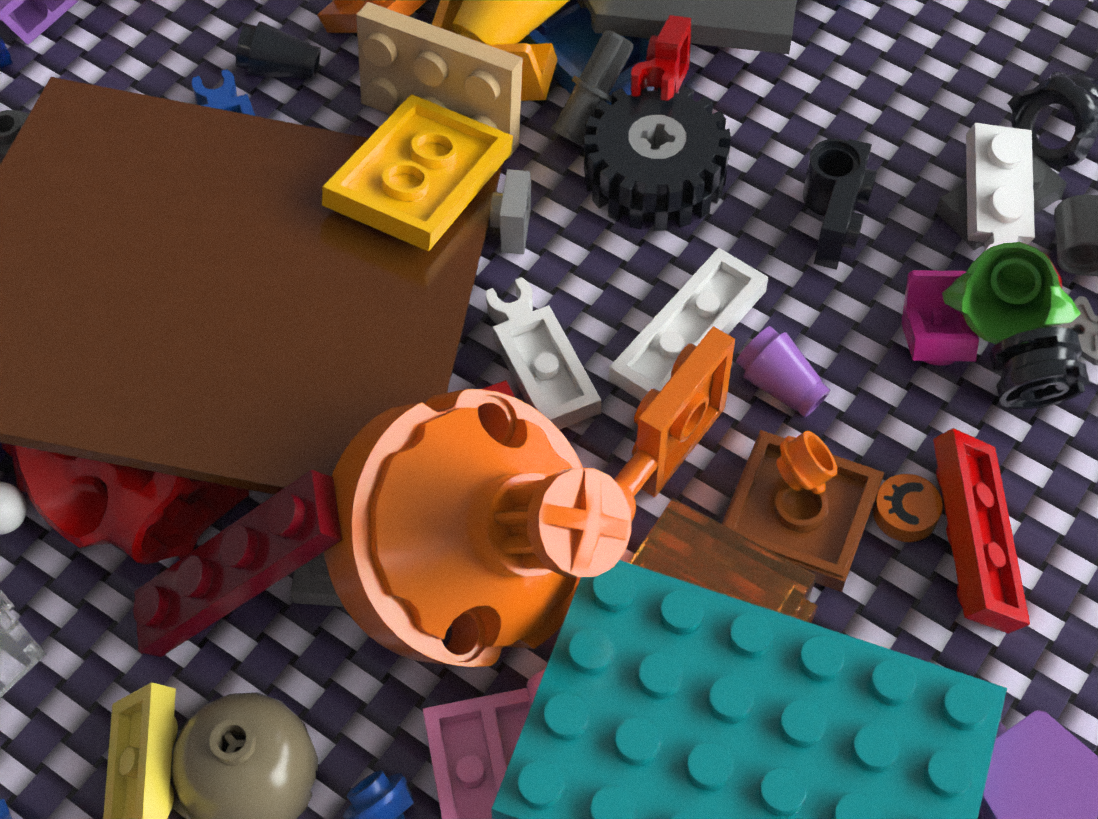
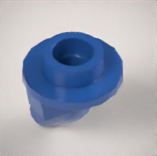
[343,770,414,819]

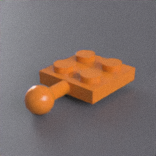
[614,326,735,522]

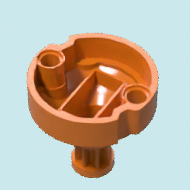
[324,389,632,667]

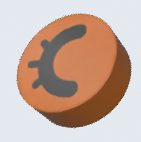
[873,474,943,542]

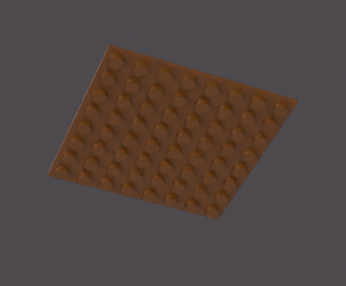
[0,77,502,495]

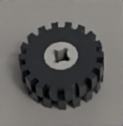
[584,86,731,231]

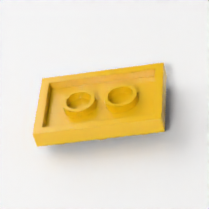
[322,94,513,252]

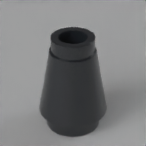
[236,21,321,80]

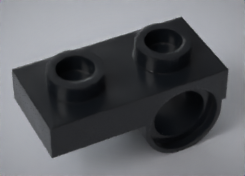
[803,139,877,270]

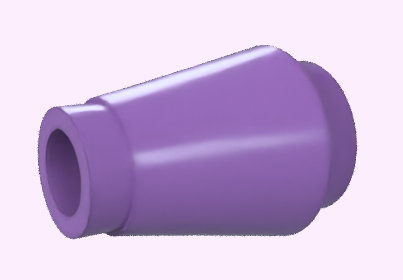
[736,326,831,418]

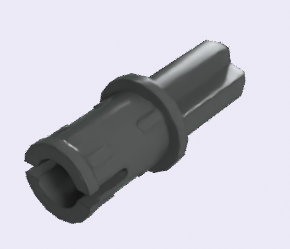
[551,30,633,145]

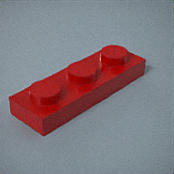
[933,428,1030,634]

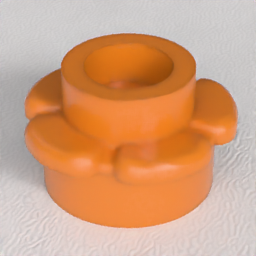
[776,431,837,494]

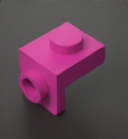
[901,270,979,366]

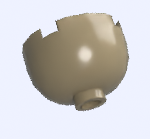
[171,692,318,819]

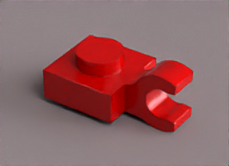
[631,15,691,101]

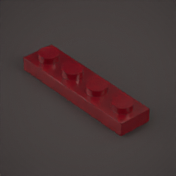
[133,469,342,657]

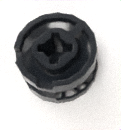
[989,327,1090,410]

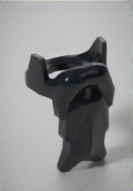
[1007,72,1098,166]

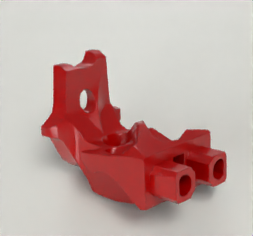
[1,443,249,564]

